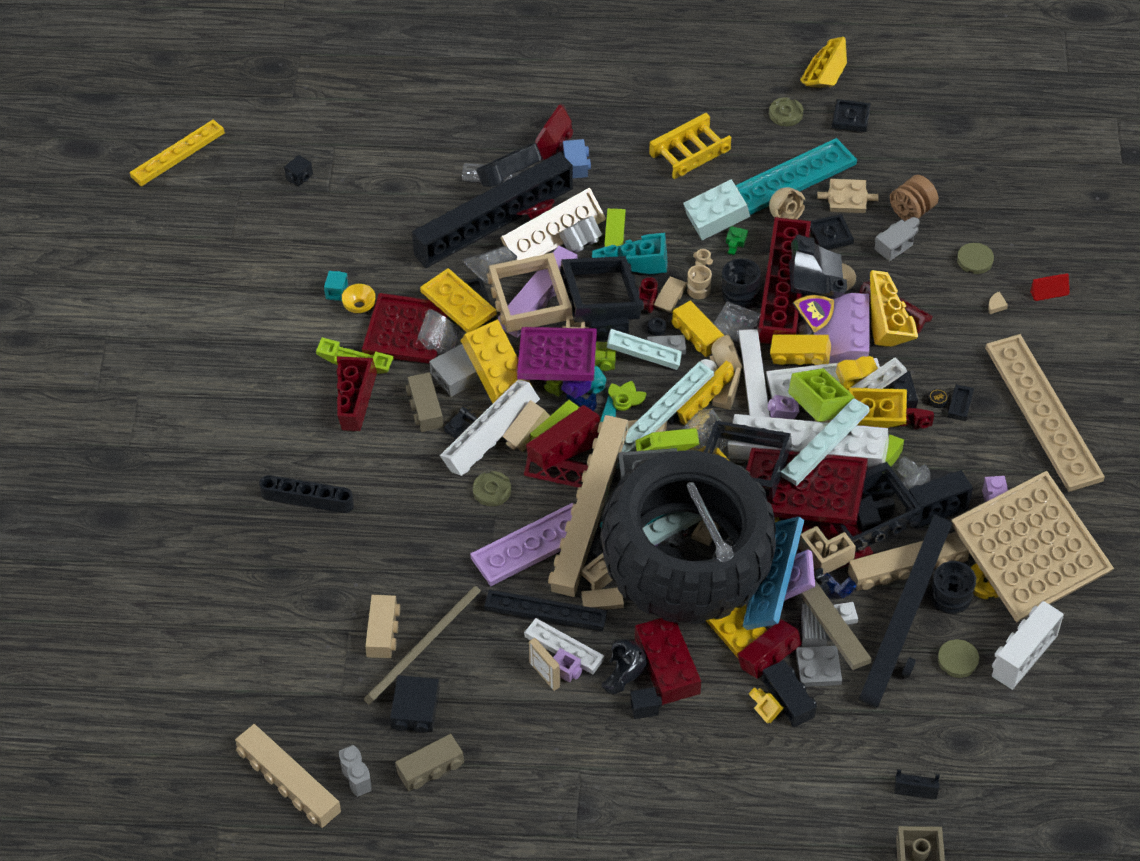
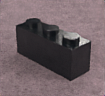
[762,660,817,728]

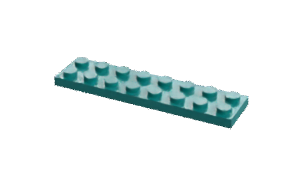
[735,138,857,215]

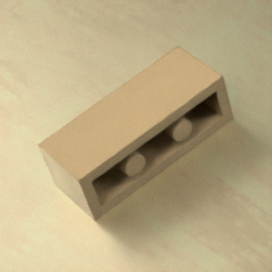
[365,595,400,658]

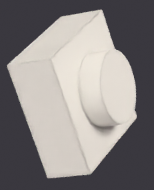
[834,602,858,624]

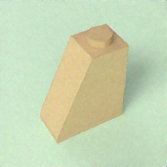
[503,400,550,452]

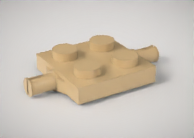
[817,179,878,213]

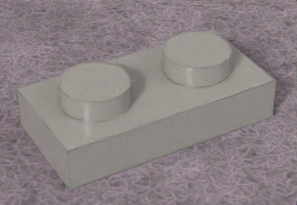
[647,335,686,354]

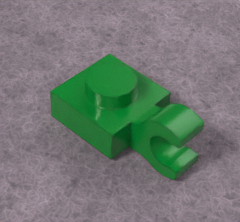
[726,226,748,255]

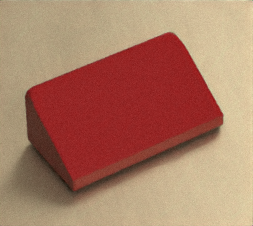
[1030,273,1070,301]

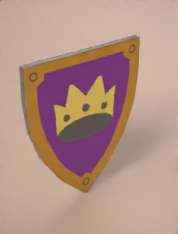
[793,295,834,333]

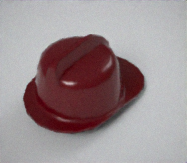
[516,199,555,220]

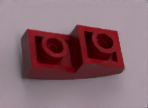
[894,408,934,429]

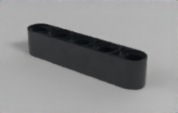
[259,475,354,513]

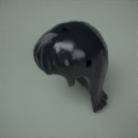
[601,639,647,695]

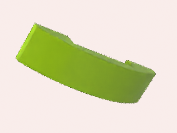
[316,337,393,374]

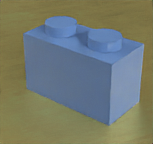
[563,139,591,178]

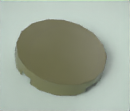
[769,97,804,126]
[957,243,994,274]
[473,471,511,506]
[937,639,979,678]

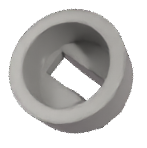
[797,320,812,335]

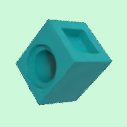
[324,271,348,301]

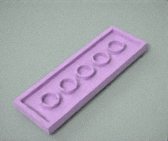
[470,503,573,587]

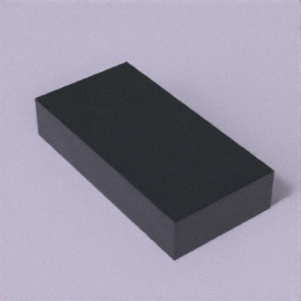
[947,384,974,422]

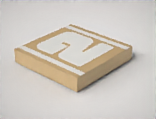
[529,638,560,691]

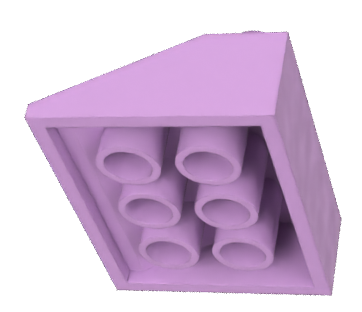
[814,293,869,364]

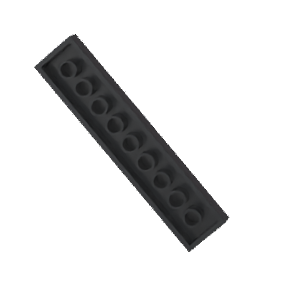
[412,153,573,268]

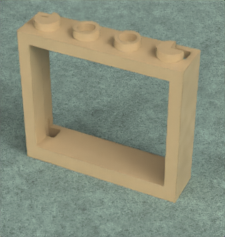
[486,253,572,333]

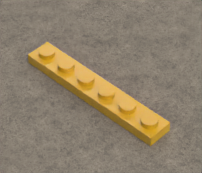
[130,120,225,186]

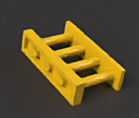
[649,113,731,179]

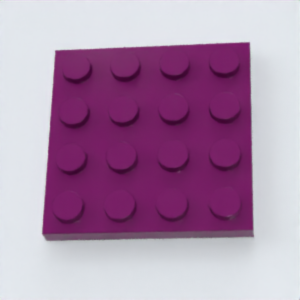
[517,327,597,382]

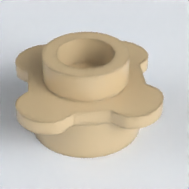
[693,249,713,265]

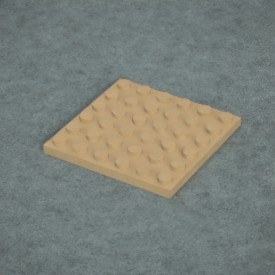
[951,471,1114,623]

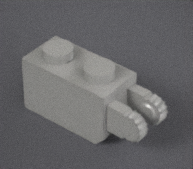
[874,217,920,261]

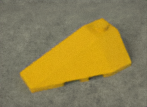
[870,270,918,347]

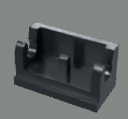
[894,769,940,800]

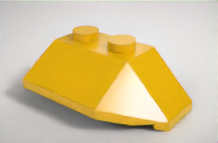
[800,37,847,88]

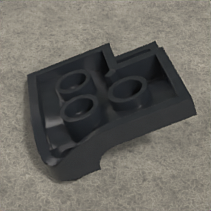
[789,235,847,299]

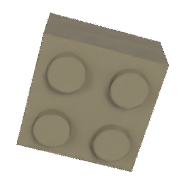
[896,826,945,861]

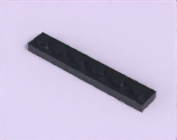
[484,589,607,631]

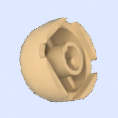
[769,187,805,219]
[709,334,743,371]

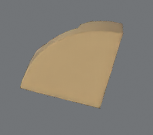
[988,292,1008,314]

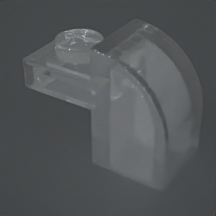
[898,456,930,491]

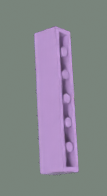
[498,246,577,338]

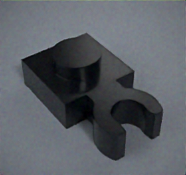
[814,568,829,597]

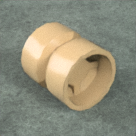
[687,265,712,299]

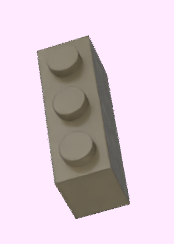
[405,372,443,432]
[395,734,464,792]

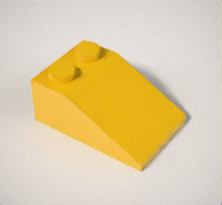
[849,388,907,428]

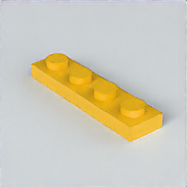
[677,361,735,426]

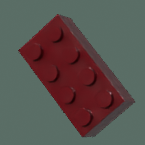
[635,618,701,705]

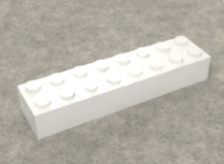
[728,414,889,473]

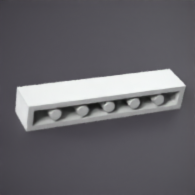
[440,379,540,476]

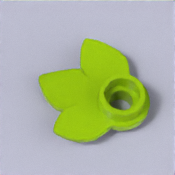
[608,381,646,411]

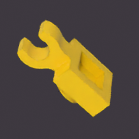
[749,688,783,723]

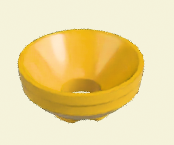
[342,284,376,313]

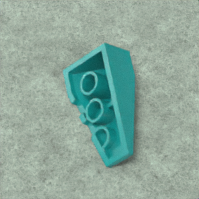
[592,233,667,274]

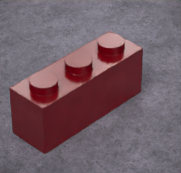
[737,619,801,679]

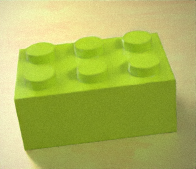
[788,368,855,422]

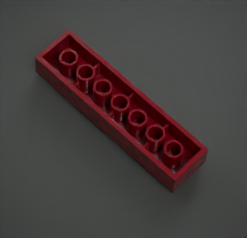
[758,217,811,344]

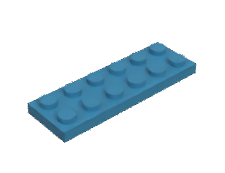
[742,517,804,630]

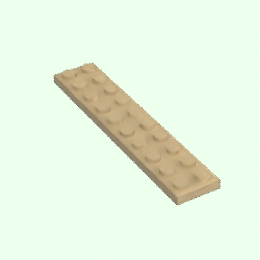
[985,334,1105,492]

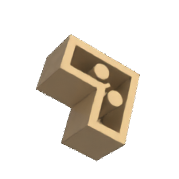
[798,526,856,575]

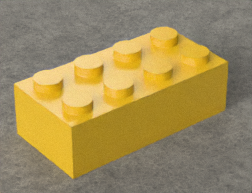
[460,320,532,403]

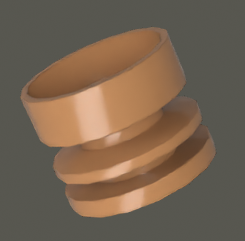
[890,175,939,221]

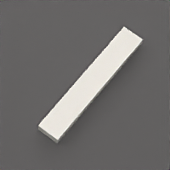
[739,329,770,417]

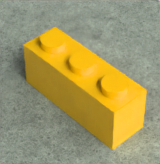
[672,300,724,357]
[770,335,831,365]

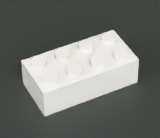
[992,601,1064,690]

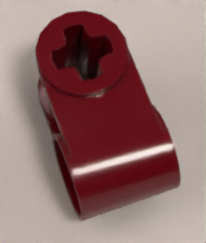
[639,277,658,314]

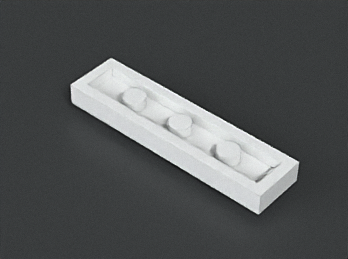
[524,618,604,674]

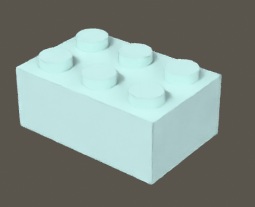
[683,179,750,240]

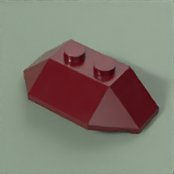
[535,104,573,160]

